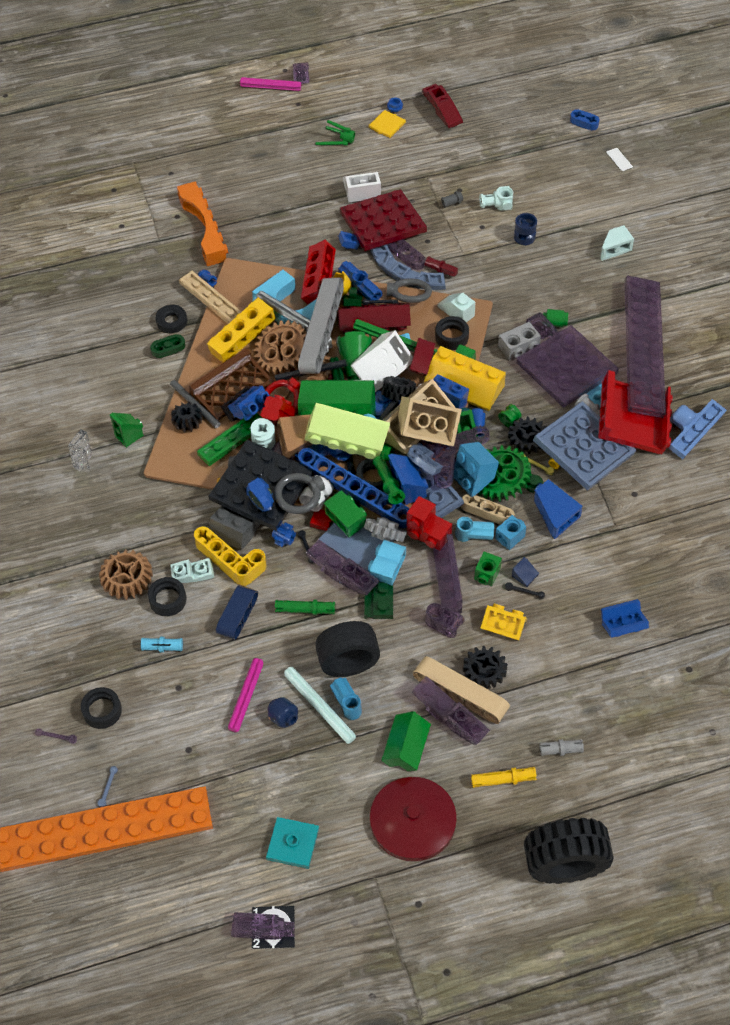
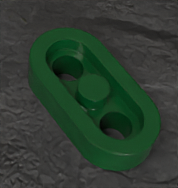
[150,334,186,358]

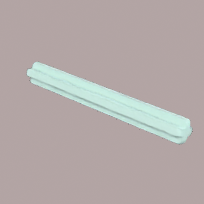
[284,667,356,744]

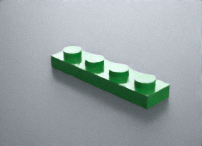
[197,413,262,467]

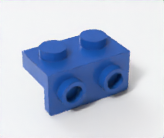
[601,599,649,638]

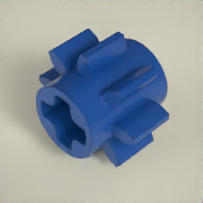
[272,522,296,547]

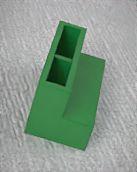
[381,711,431,772]

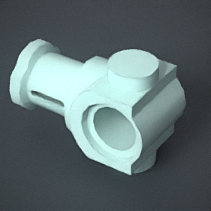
[479,186,513,211]

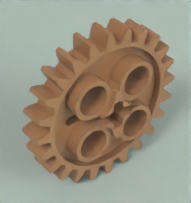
[254,320,307,375]

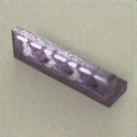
[433,534,463,615]

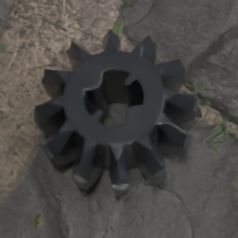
[171,401,203,433]

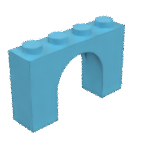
[252,270,317,332]

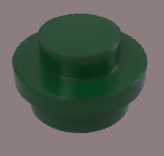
[526,474,544,493]

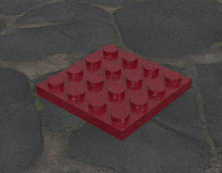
[340,189,427,251]

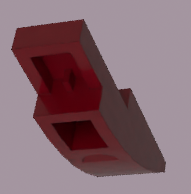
[422,84,463,128]

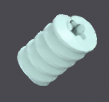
[251,418,276,451]

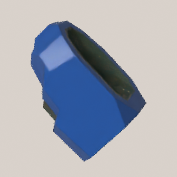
[246,478,274,511]

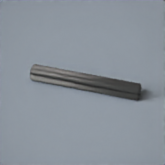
[256,291,310,331]

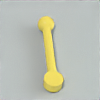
[524,454,554,475]

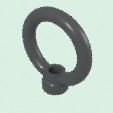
[387,278,432,303]
[274,473,325,514]

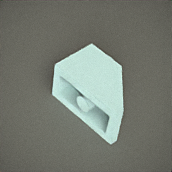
[600,225,634,261]
[437,293,476,322]

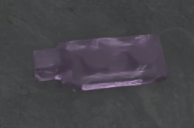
[231,912,295,940]

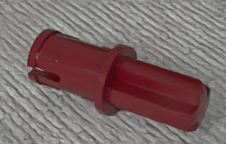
[425,256,458,277]

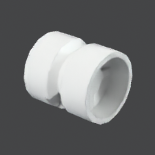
[299,475,334,512]

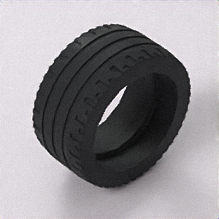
[315,621,380,677]

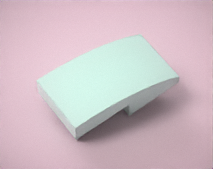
[170,558,214,583]

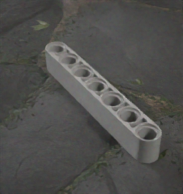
[298,278,344,374]

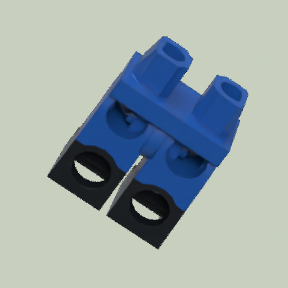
[221,386,270,421]

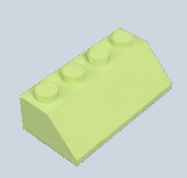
[304,403,390,459]

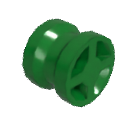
[498,404,522,427]

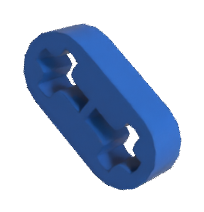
[570,109,600,130]

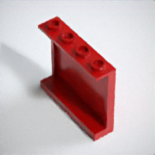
[598,370,673,455]

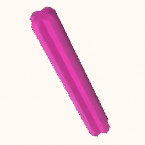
[240,77,301,91]
[228,658,263,732]

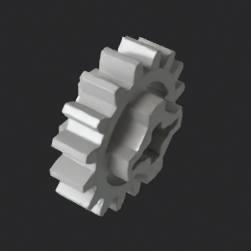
[364,517,407,542]

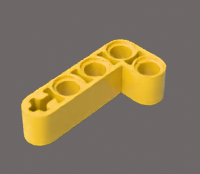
[194,527,267,586]

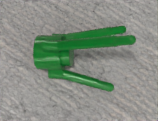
[315,120,355,146]

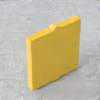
[369,110,406,138]

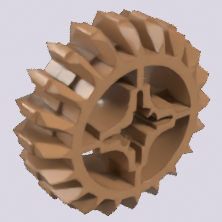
[99,549,153,600]

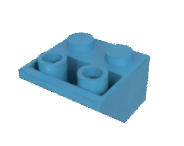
[452,442,499,497]

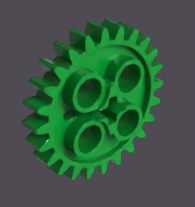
[478,445,532,502]

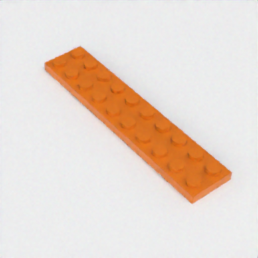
[0,786,213,872]

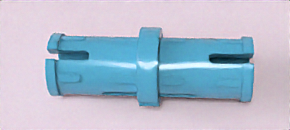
[141,636,183,653]

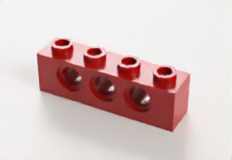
[301,239,336,305]

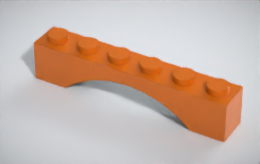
[177,181,228,267]

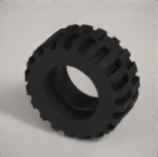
[524,818,614,884]

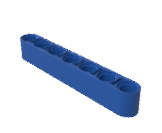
[298,448,410,528]

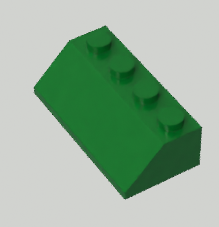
[298,380,376,417]

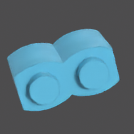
[368,540,406,585]

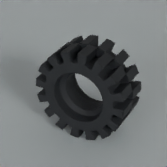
[381,376,416,401]

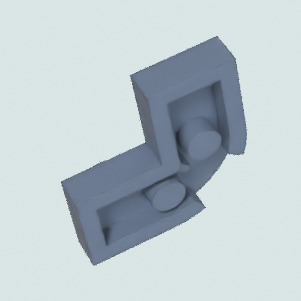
[407,443,443,476]

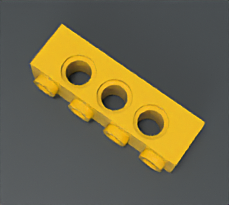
[207,297,276,363]

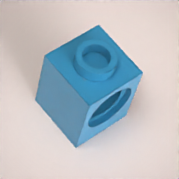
[495,515,526,550]

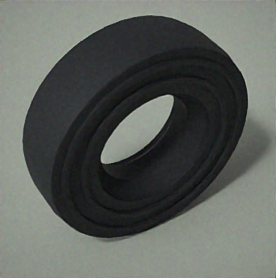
[155,304,187,333]

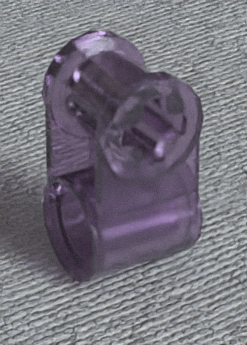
[425,603,465,638]

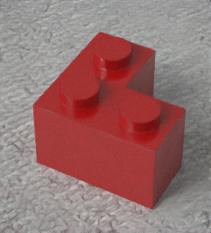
[407,496,452,551]

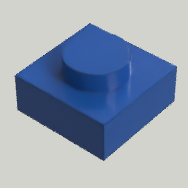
[338,231,359,250]

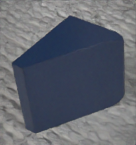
[512,557,539,587]

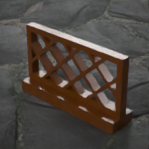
[189,348,274,421]

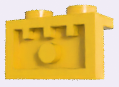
[481,603,527,641]

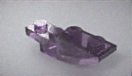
[306,540,379,596]
[412,676,490,746]

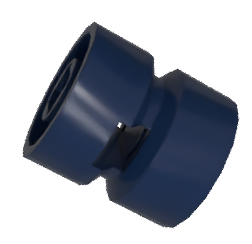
[514,213,537,246]

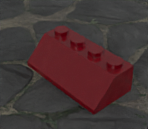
[338,302,411,334]

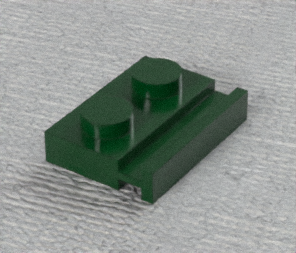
[364,581,393,619]

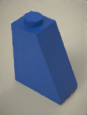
[534,479,583,539]

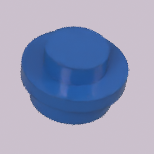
[387,97,403,112]

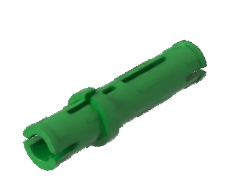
[275,599,336,615]

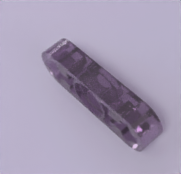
[387,239,426,271]

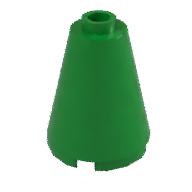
[336,331,372,380]

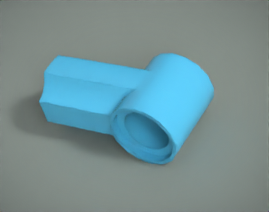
[455,517,494,542]

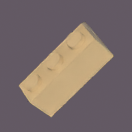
[398,397,462,446]

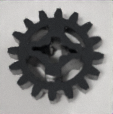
[508,417,547,454]
[463,646,508,689]

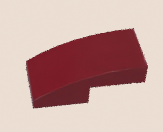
[409,338,436,376]

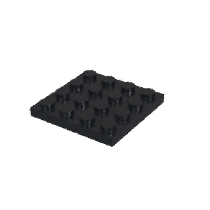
[209,440,314,531]

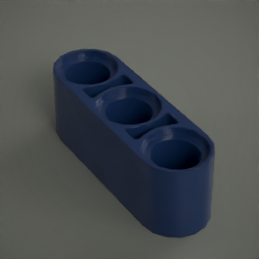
[216,584,258,640]

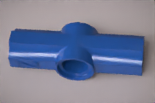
[338,261,382,300]

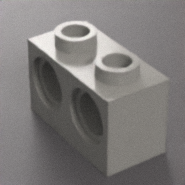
[498,322,541,361]

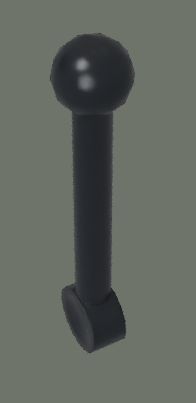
[362,299,398,306]
[298,530,316,564]
[505,582,545,599]

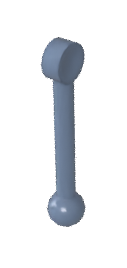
[98,766,118,807]

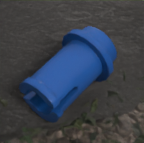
[198,269,217,286]

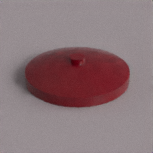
[370,777,457,861]

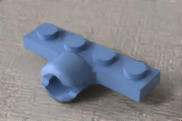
[669,399,727,459]

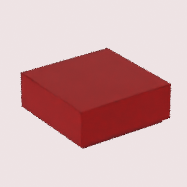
[310,509,332,531]

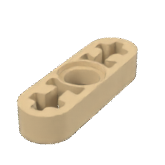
[461,494,515,525]

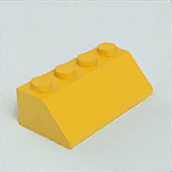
[424,346,506,411]

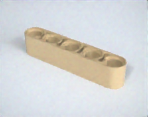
[413,656,510,724]

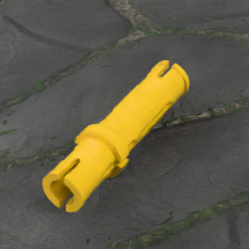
[471,767,537,788]

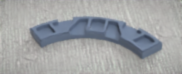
[370,244,446,290]

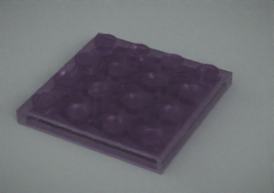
[516,325,619,408]

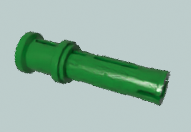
[373,456,405,505]

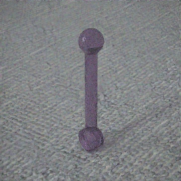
[35,728,77,744]

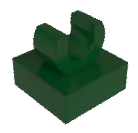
[344,287,362,306]

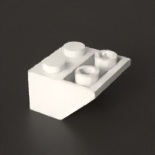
[343,172,381,202]

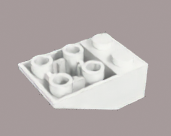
[350,330,413,392]

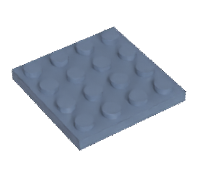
[533,401,636,491]

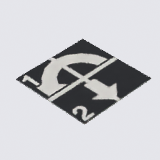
[252,906,295,949]

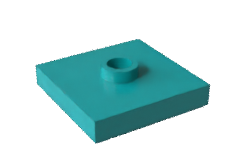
[266,817,319,869]

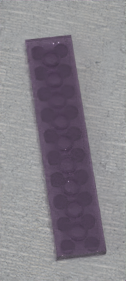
[625,275,666,418]

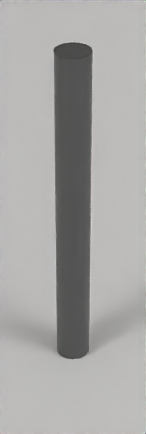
[170,380,221,429]

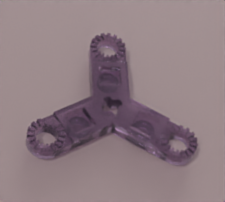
[417,425,490,488]

